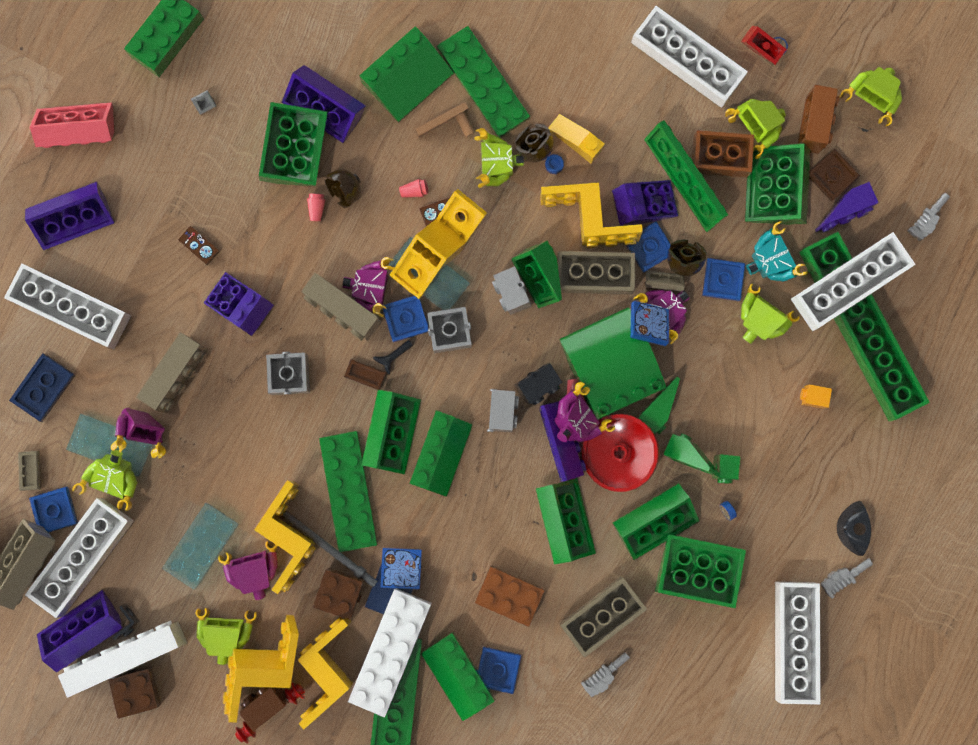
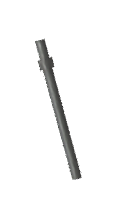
[282,511,378,587]

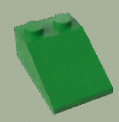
[511,240,562,309]

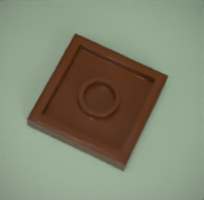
[809,149,860,202]

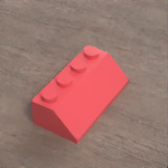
[30,102,114,148]

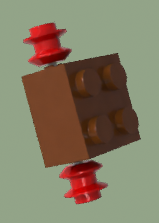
[235,682,305,743]

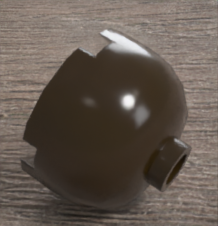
[515,124,554,162]
[325,169,361,208]
[667,239,707,276]

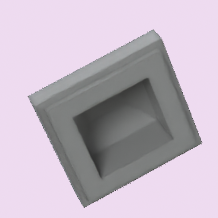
[191,90,216,115]

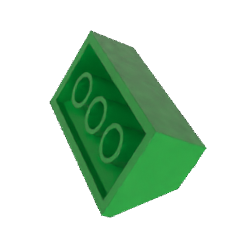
[361,390,421,475]
[409,410,473,497]
[536,478,596,565]
[613,484,699,560]
[421,632,496,721]

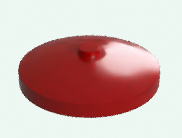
[582,414,660,492]

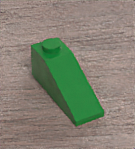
[637,377,680,434]
[663,433,720,477]

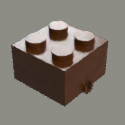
[313,568,365,620]
[109,667,161,719]

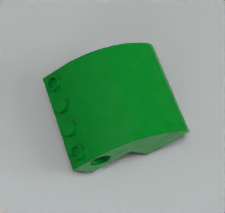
[559,307,667,420]

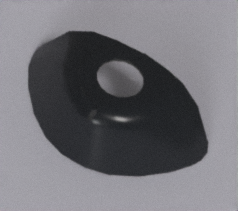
[837,501,871,556]

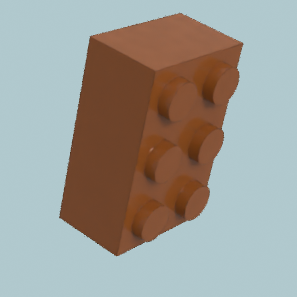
[797,85,839,154]
[692,130,754,178]
[475,566,545,627]

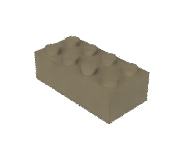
[557,251,635,295]
[301,273,381,341]
[136,332,208,413]
[0,519,55,610]
[559,576,647,658]

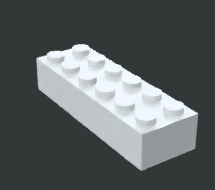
[631,6,748,108]
[791,232,916,331]
[4,264,131,350]
[25,498,134,618]
[775,582,820,704]
[348,588,432,717]
[58,621,187,698]

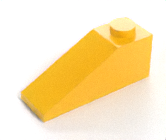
[548,114,605,164]

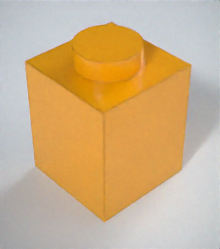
[800,384,832,409]

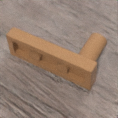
[415,102,476,138]

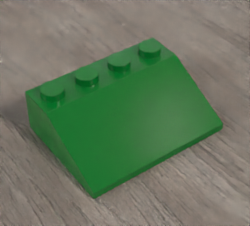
[359,26,454,123]
[258,102,327,186]
[745,144,810,225]
[655,534,746,609]

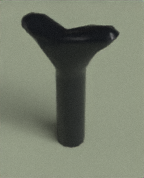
[373,340,413,375]

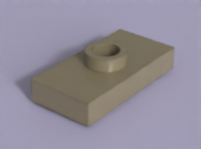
[645,271,685,291]
[18,451,41,491]

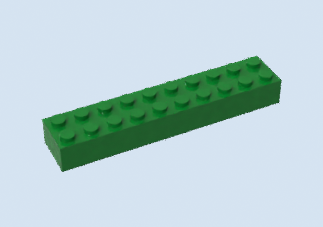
[799,232,930,421]

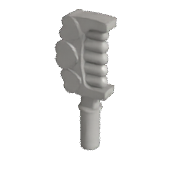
[907,193,950,241]
[821,558,873,599]
[581,652,630,697]

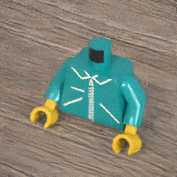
[746,221,808,282]

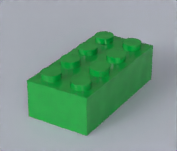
[124,0,204,78]

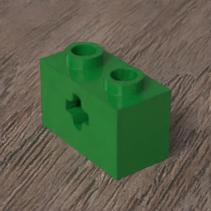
[712,454,740,484]

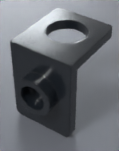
[112,604,140,640]

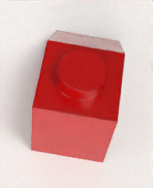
[741,26,787,65]

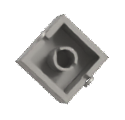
[492,266,532,315]
[427,307,472,353]
[266,352,310,395]
[487,389,519,433]

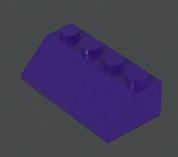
[282,65,366,143]
[25,182,114,250]
[539,402,586,482]
[37,590,123,673]

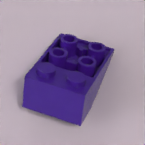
[612,180,678,226]
[815,182,879,233]
[204,272,274,336]

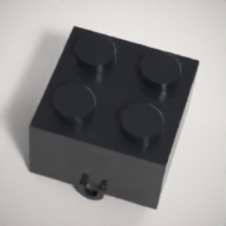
[515,363,563,405]

